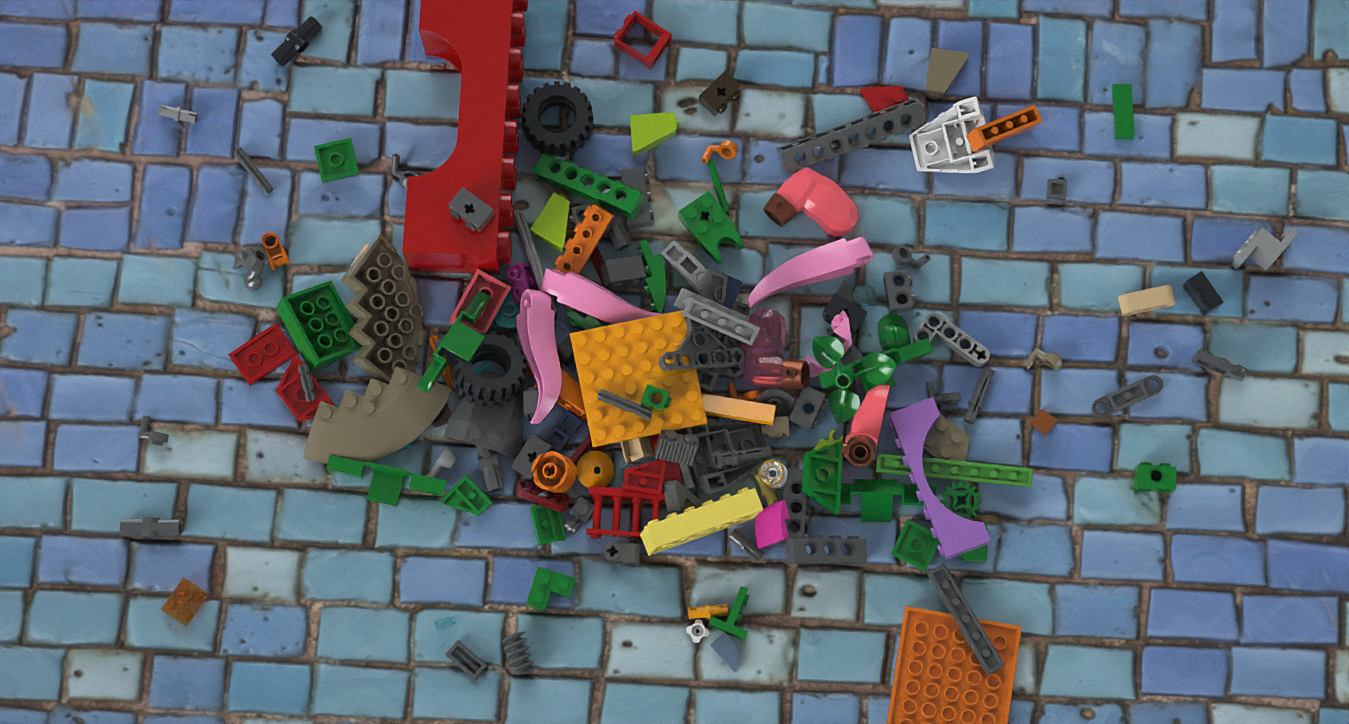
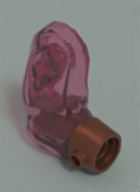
[740,308,810,390]

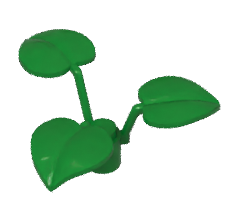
[812,336,896,424]

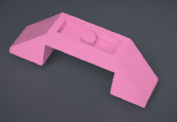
[802,310,852,377]

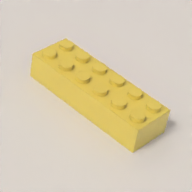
[640,487,764,556]

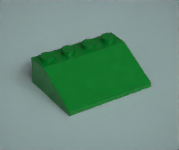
[276,281,362,373]

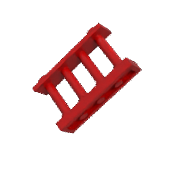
[586,486,666,539]

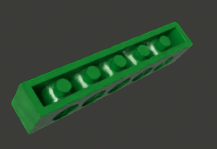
[533,153,645,220]

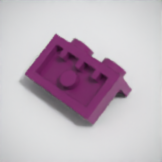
[506,262,539,304]

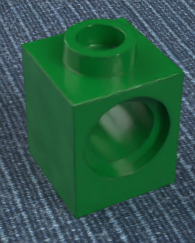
[641,384,672,413]

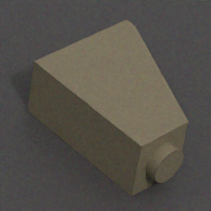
[924,48,969,100]

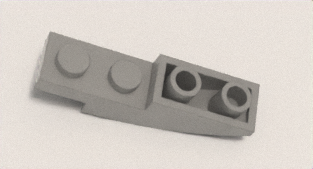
[661,240,708,294]

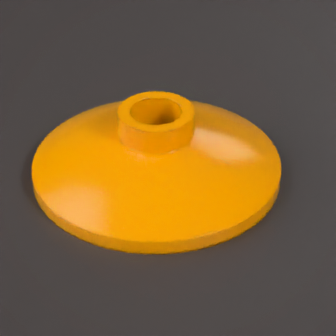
[576,451,614,488]

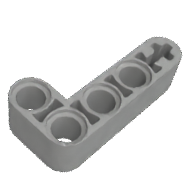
[913,312,990,367]

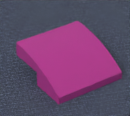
[755,500,790,549]

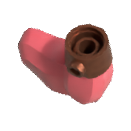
[763,167,859,237]
[841,384,890,467]

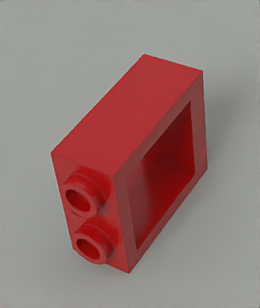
[613,10,672,69]

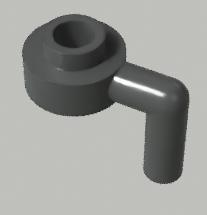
[391,153,419,188]
[892,245,930,269]
[926,381,961,406]
[139,415,169,446]

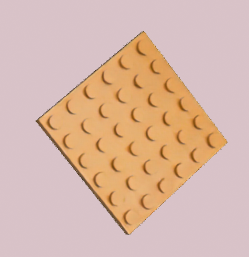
[570,310,707,447]

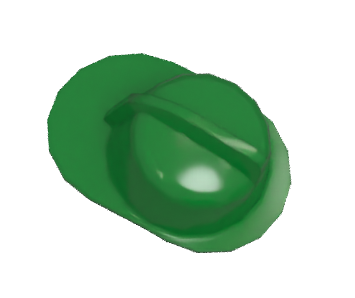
[878,314,911,358]

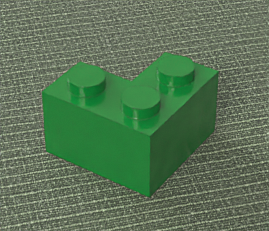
[526,567,576,612]

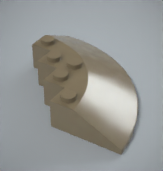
[341,234,424,384]
[303,367,453,464]

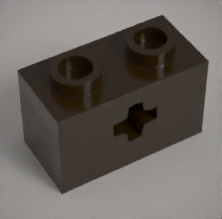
[699,70,741,117]

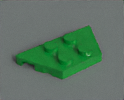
[802,441,843,515]

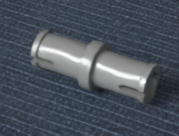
[158,104,198,124]

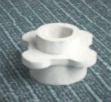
[686,620,709,643]

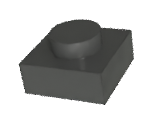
[1046,179,1067,201]

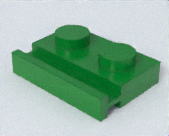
[530,505,567,546]

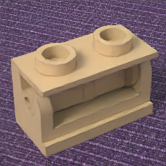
[620,436,655,464]

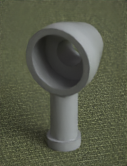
[426,447,457,478]

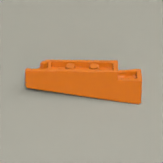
[526,363,587,420]

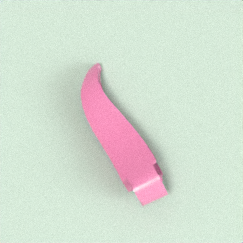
[747,237,874,309]
[541,268,662,324]
[516,289,562,424]

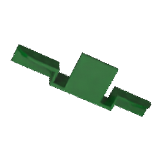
[416,291,492,394]
[818,338,933,393]
[326,455,447,507]
[840,479,936,522]

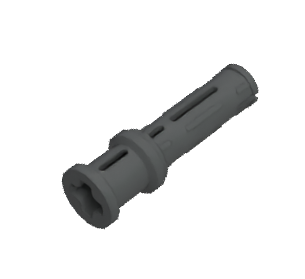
[713,445,772,469]

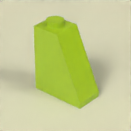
[630,112,680,157]
[530,192,571,253]

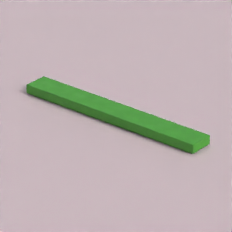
[876,453,1033,488]

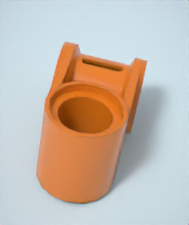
[261,232,291,271]

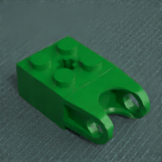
[678,191,744,264]

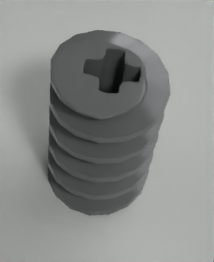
[502,632,536,675]

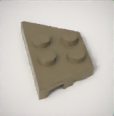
[923,414,970,461]

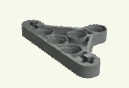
[658,318,745,371]

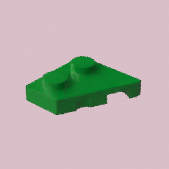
[440,475,494,516]

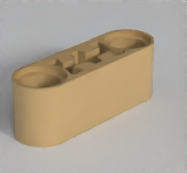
[1118,285,1176,316]

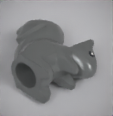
[233,245,268,291]

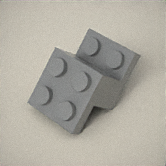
[1231,227,1298,270]

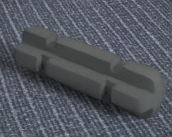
[298,364,317,402]

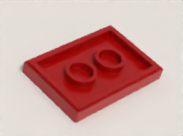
[228,323,298,386]

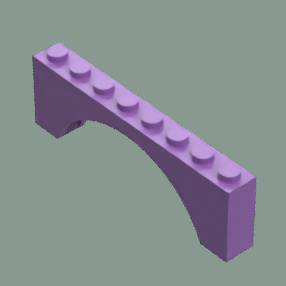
[887,397,991,560]

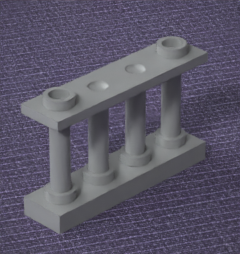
[674,288,760,346]

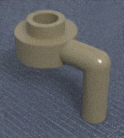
[1023,349,1063,371]

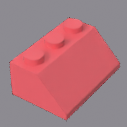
[449,269,511,333]

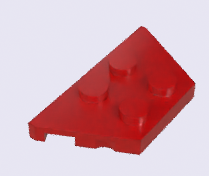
[276,354,336,422]

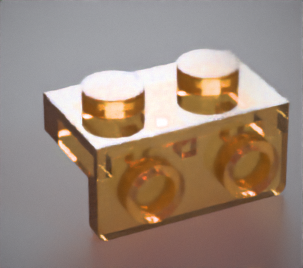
[161,577,208,626]

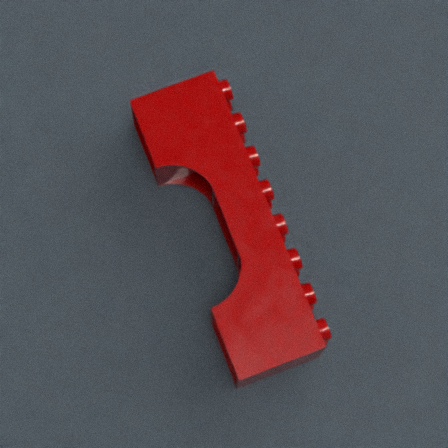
[402,0,528,275]

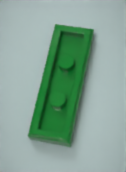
[1112,84,1135,140]

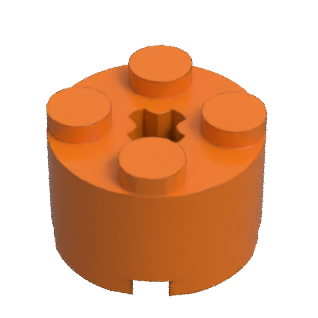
[532,451,577,493]

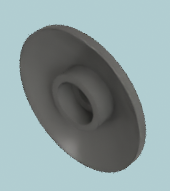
[755,388,793,417]

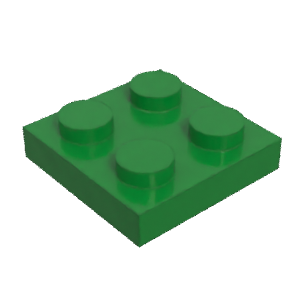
[314,138,359,183]
[890,519,939,572]

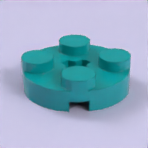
[493,291,520,330]

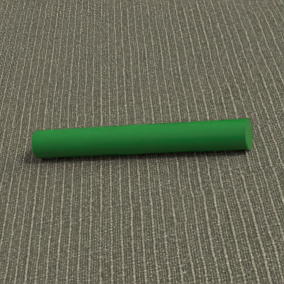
[707,159,730,213]

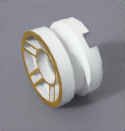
[758,460,788,489]

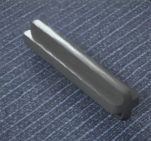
[233,147,274,195]
[597,389,653,420]

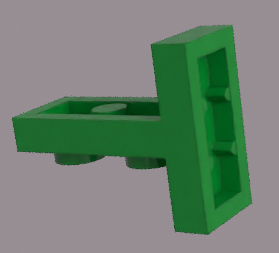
[708,586,750,641]

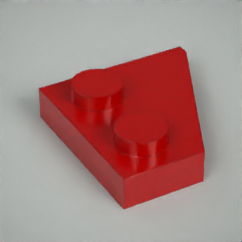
[860,86,910,113]
[622,459,666,495]

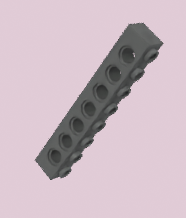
[776,98,927,174]

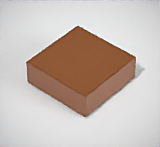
[1030,409,1058,436]

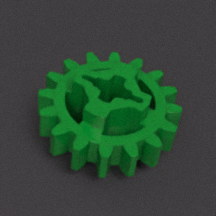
[940,480,982,520]

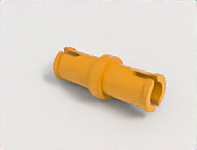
[688,604,728,619]

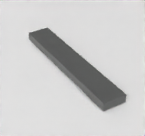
[927,563,1005,676]

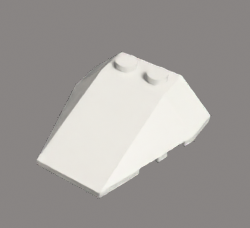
[909,96,994,173]

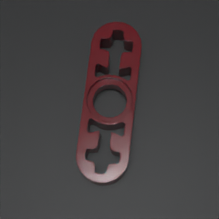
[516,479,569,512]

